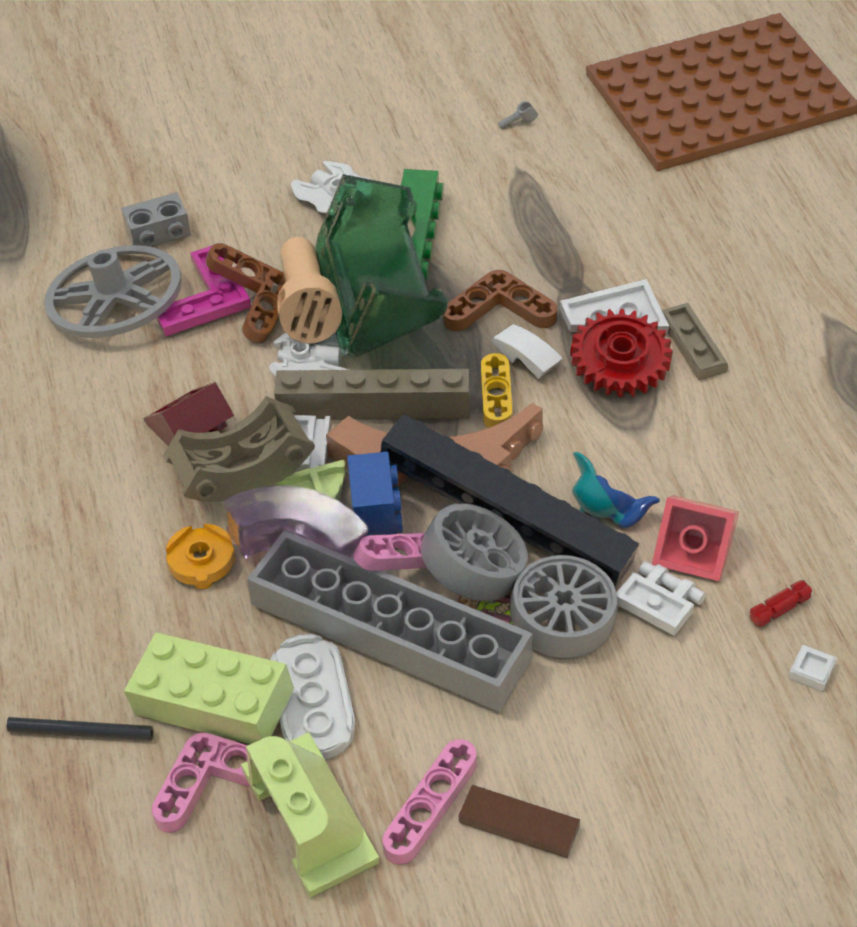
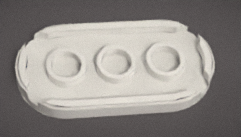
[270,634,355,759]

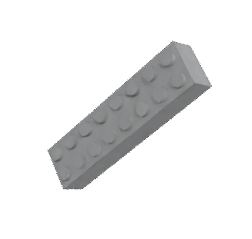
[247,530,533,712]

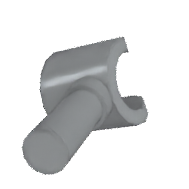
[498,101,538,128]

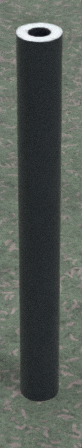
[6,717,154,740]

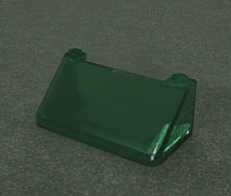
[315,174,448,358]

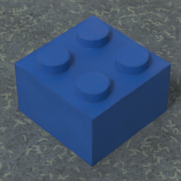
[347,452,403,547]

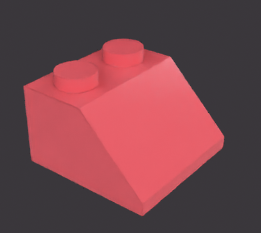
[652,495,739,581]

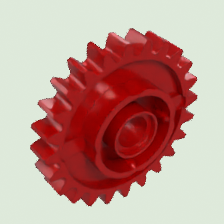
[570,309,673,397]

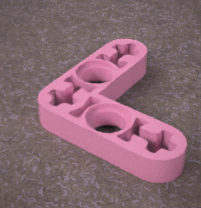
[152,732,250,833]

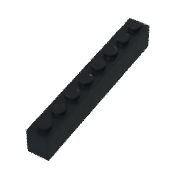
[380,414,640,589]

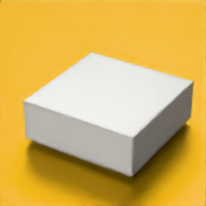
[788,645,837,692]

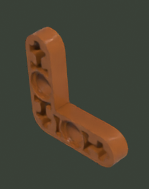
[205,243,285,343]
[443,270,557,331]

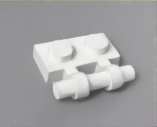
[616,561,706,636]

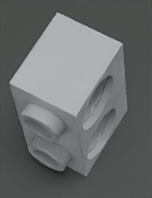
[121,192,191,247]

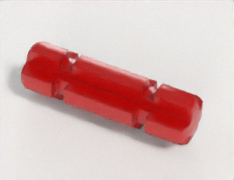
[749,580,812,627]

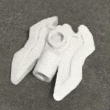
[291,161,372,213]
[269,330,359,376]

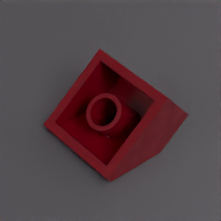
[143,382,234,446]

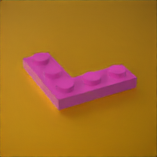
[156,245,251,337]

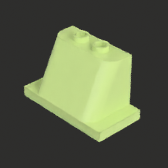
[241,732,379,898]

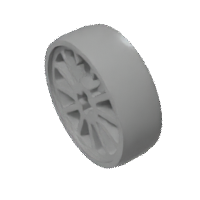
[421,504,528,601]
[510,555,618,658]

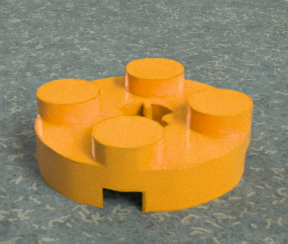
[166,524,236,589]

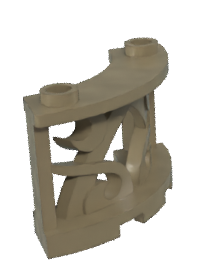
[163,396,315,502]

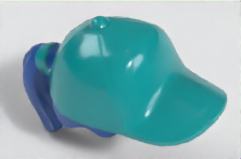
[572,452,660,528]

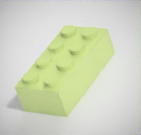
[124,632,294,745]

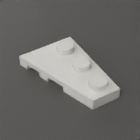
[559,279,669,334]

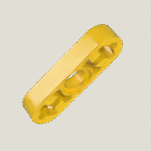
[481,353,513,428]

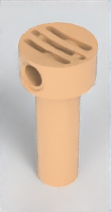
[277,237,342,343]

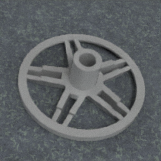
[44,245,182,338]

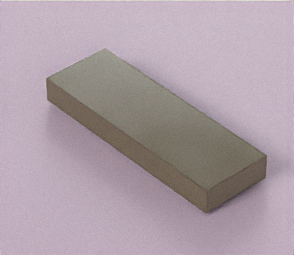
[662,303,728,380]

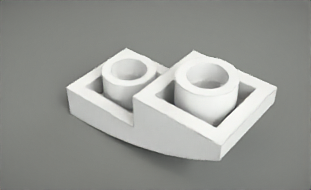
[491,324,563,379]

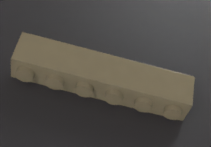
[274,369,470,420]

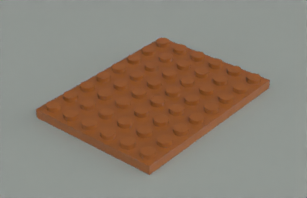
[586,13,857,171]

